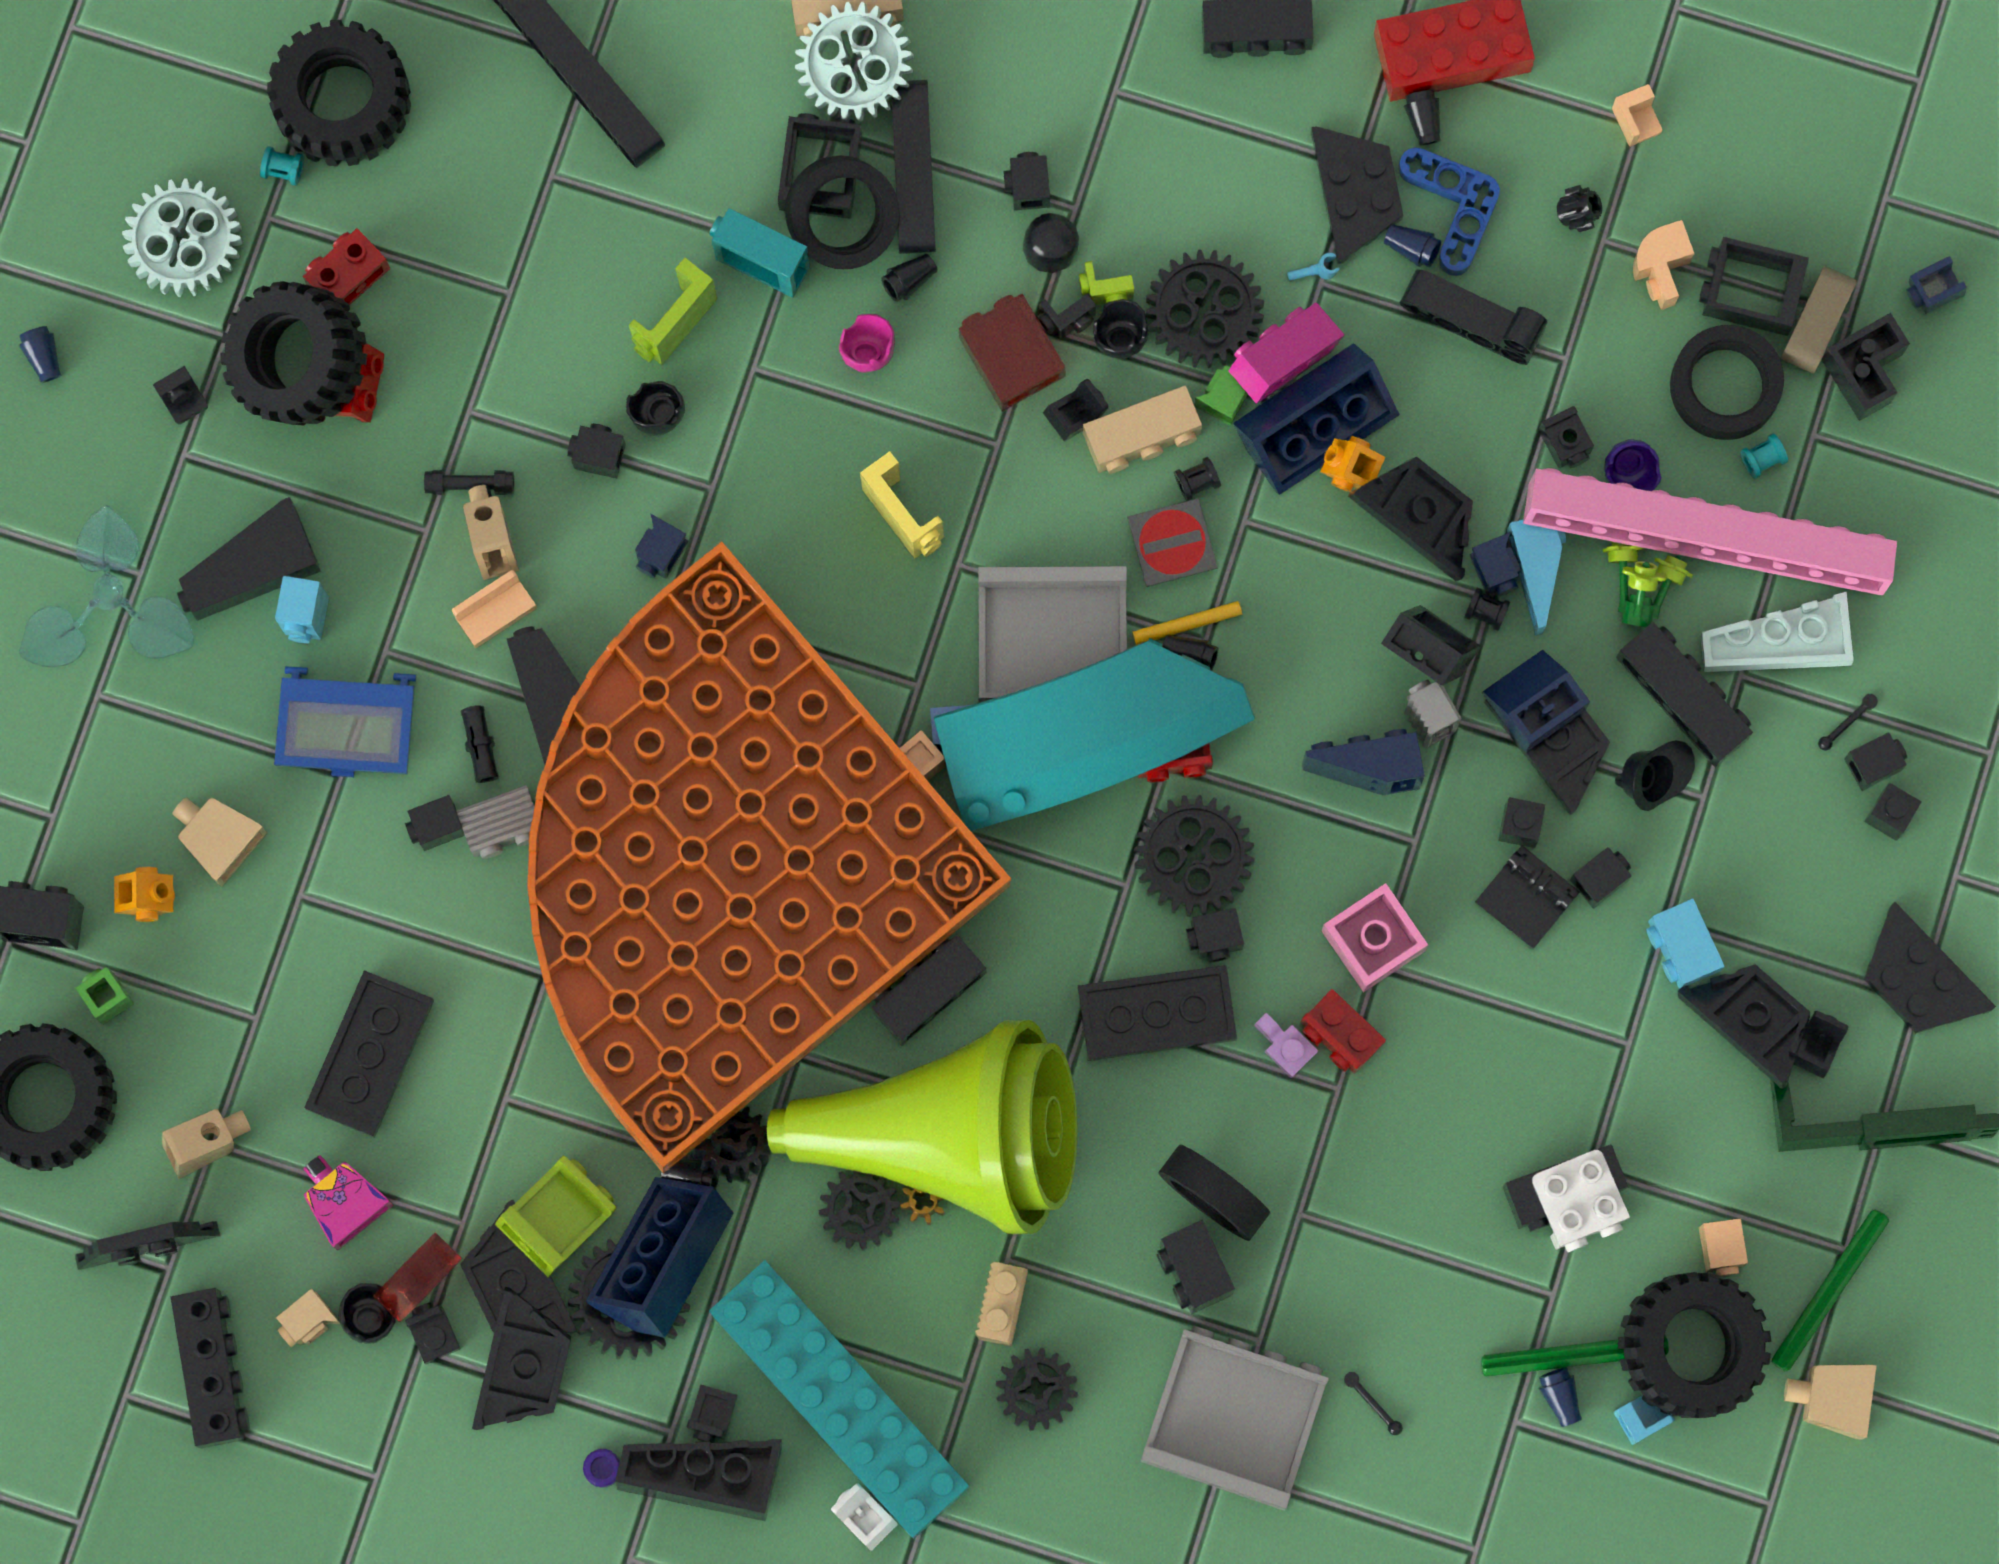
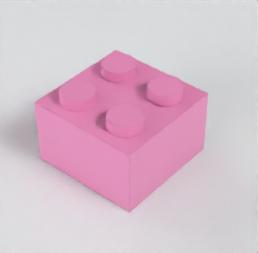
[1322,883,1428,993]

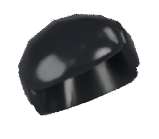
[1023,213,1080,273]
[1093,299,1149,359]
[626,381,685,436]
[338,1283,396,1344]

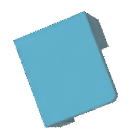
[1613,1395,1675,1445]

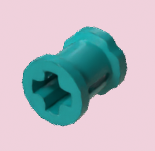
[260,146,304,186]
[1740,433,1789,479]

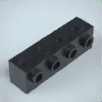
[1616,622,1753,768]
[170,1288,250,1448]

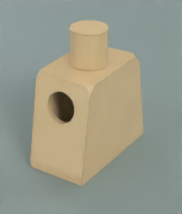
[172,797,267,887]
[162,1109,251,1179]
[1784,1365,1876,1440]

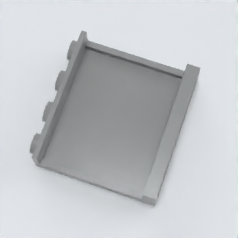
[978,566,1127,703]
[1140,1326,1328,1511]

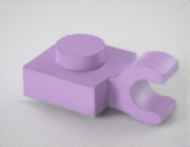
[1254,1013,1318,1078]

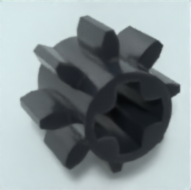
[1557,185,1602,232]

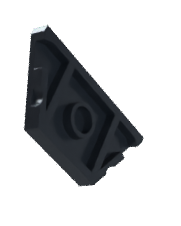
[1311,126,1403,264]
[1348,457,1473,581]
[1484,699,1610,815]
[1864,902,1996,1033]
[1678,964,1810,1089]
[460,1200,577,1333]
[75,1221,220,1270]
[472,1287,571,1430]

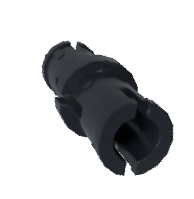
[461,705,499,783]

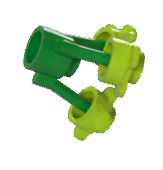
[1602,541,1693,627]

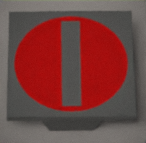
[1127,498,1218,587]

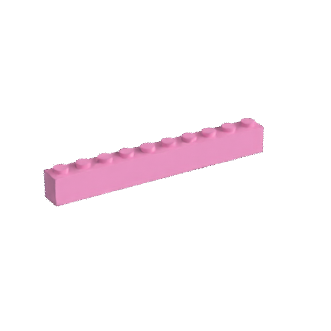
[1523,468,1897,596]

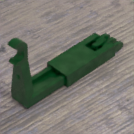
[1758,1068,1999,1152]

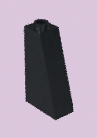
[177,497,321,621]
[507,626,581,764]

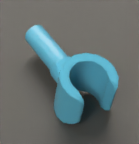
[1287,253,1340,281]

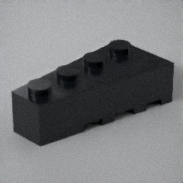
[615,1439,782,1521]

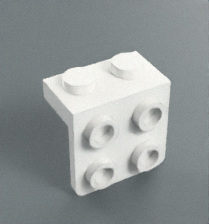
[1532,1150,1630,1253]

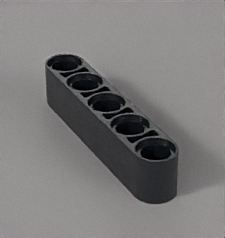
[892,80,936,254]

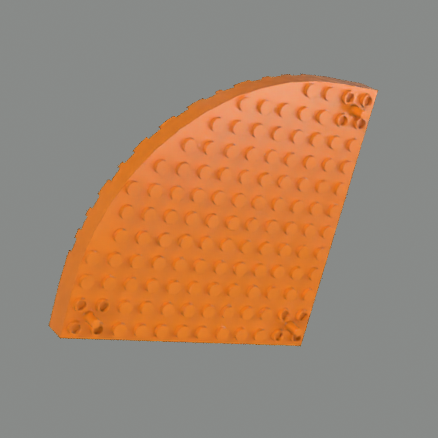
[527,541,1011,1174]

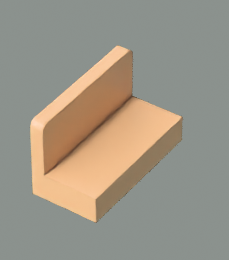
[451,569,537,648]

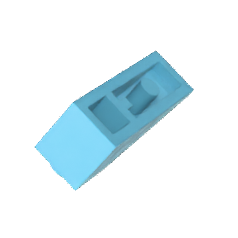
[1507,519,1566,636]

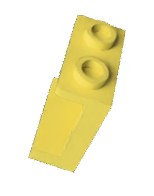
[860,451,944,559]

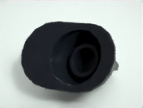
[1615,740,1695,811]

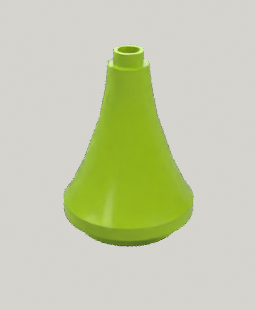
[767,1020,1078,1234]

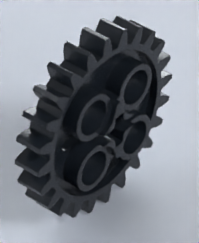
[1146,249,1264,369]
[1134,795,1255,917]
[568,1239,691,1360]

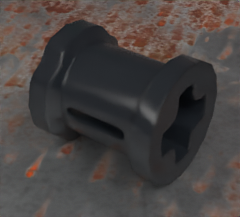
[1174,457,1221,501]
[1464,587,1510,631]

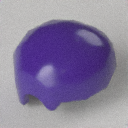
[1604,439,1662,491]

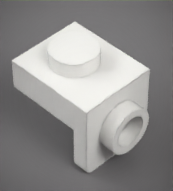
[831,1483,898,1551]

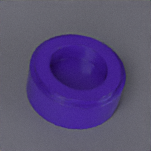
[583,1449,620,1488]

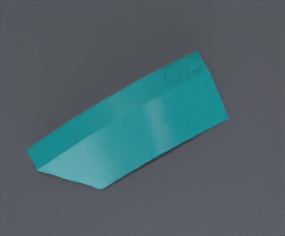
[934,638,1255,831]

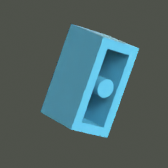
[275,576,329,644]
[1646,899,1725,989]

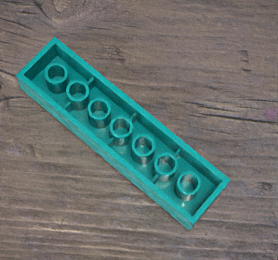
[709,1260,970,1540]

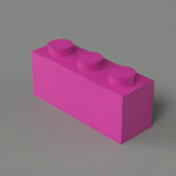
[1228,302,1345,404]

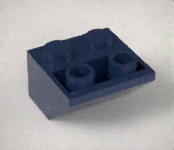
[1482,650,1590,752]

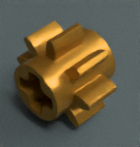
[900,1188,944,1225]

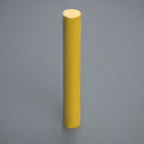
[1132,601,1242,646]

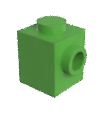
[75,967,134,1025]

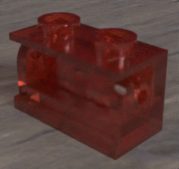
[373,1232,462,1322]

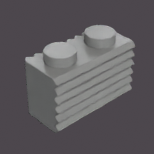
[1404,679,1462,748]
[456,785,535,859]

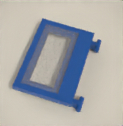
[274,666,416,778]

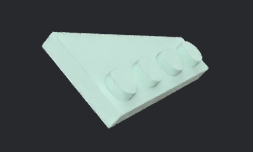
[1700,592,1853,672]

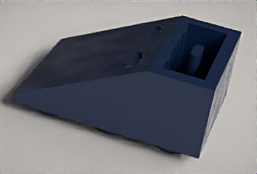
[1302,729,1425,795]

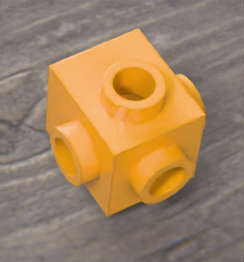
[1320,436,1385,492]
[114,867,175,922]

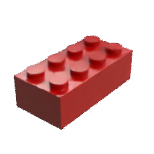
[1374,0,1535,102]

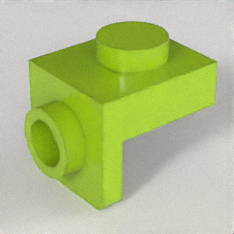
[1079,261,1134,305]

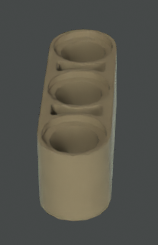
[1780,265,1858,374]

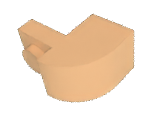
[1633,220,1694,310]

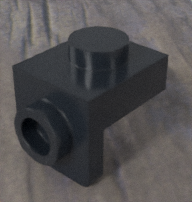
[1037,294,1096,340]
[1043,379,1109,441]
[1794,1011,1849,1079]
[686,1384,738,1443]

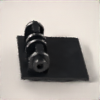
[1475,845,1580,949]

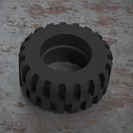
[267,20,411,167]
[220,281,367,426]
[0,1023,117,1171]
[1618,1272,1772,1418]

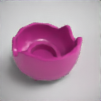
[839,314,895,373]

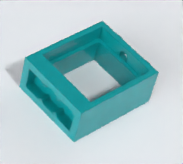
[709,208,810,298]

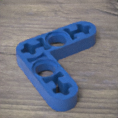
[1398,148,1500,276]

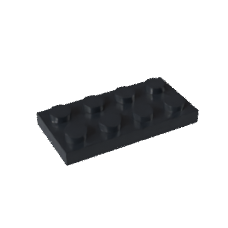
[1078,965,1237,1061]
[304,970,434,1138]

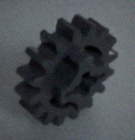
[692,1106,771,1183]
[819,1171,901,1251]
[996,1348,1078,1431]

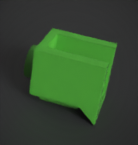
[1194,363,1248,426]

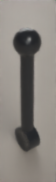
[1818,694,1878,751]
[1344,1372,1403,1436]

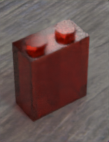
[958,294,1066,412]

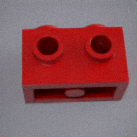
[303,228,390,305]

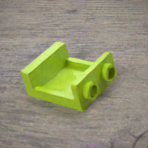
[629,257,717,365]
[495,1155,617,1277]

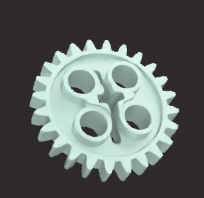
[795,2,914,121]
[122,178,243,297]

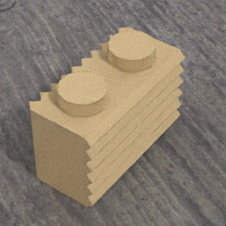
[975,1262,1028,1347]

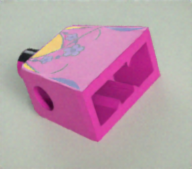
[303,1155,394,1251]

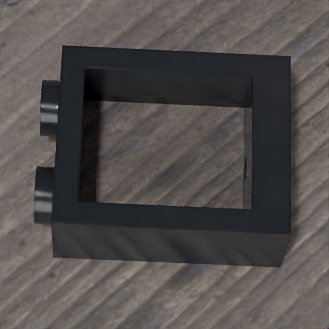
[778,113,862,219]
[1699,237,1809,336]
[1381,605,1481,686]

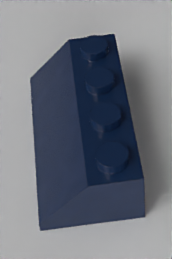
[1233,343,1400,495]
[586,1177,734,1337]

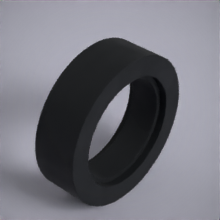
[785,155,899,269]
[1670,325,1784,440]
[1158,1145,1270,1241]

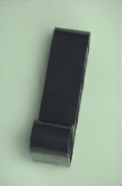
[1400,269,1547,365]

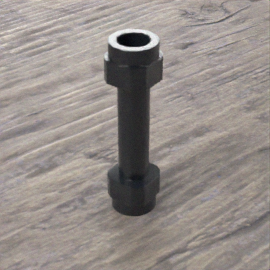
[424,470,514,495]

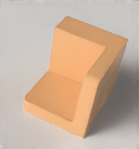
[1612,84,1662,147]
[900,730,946,781]

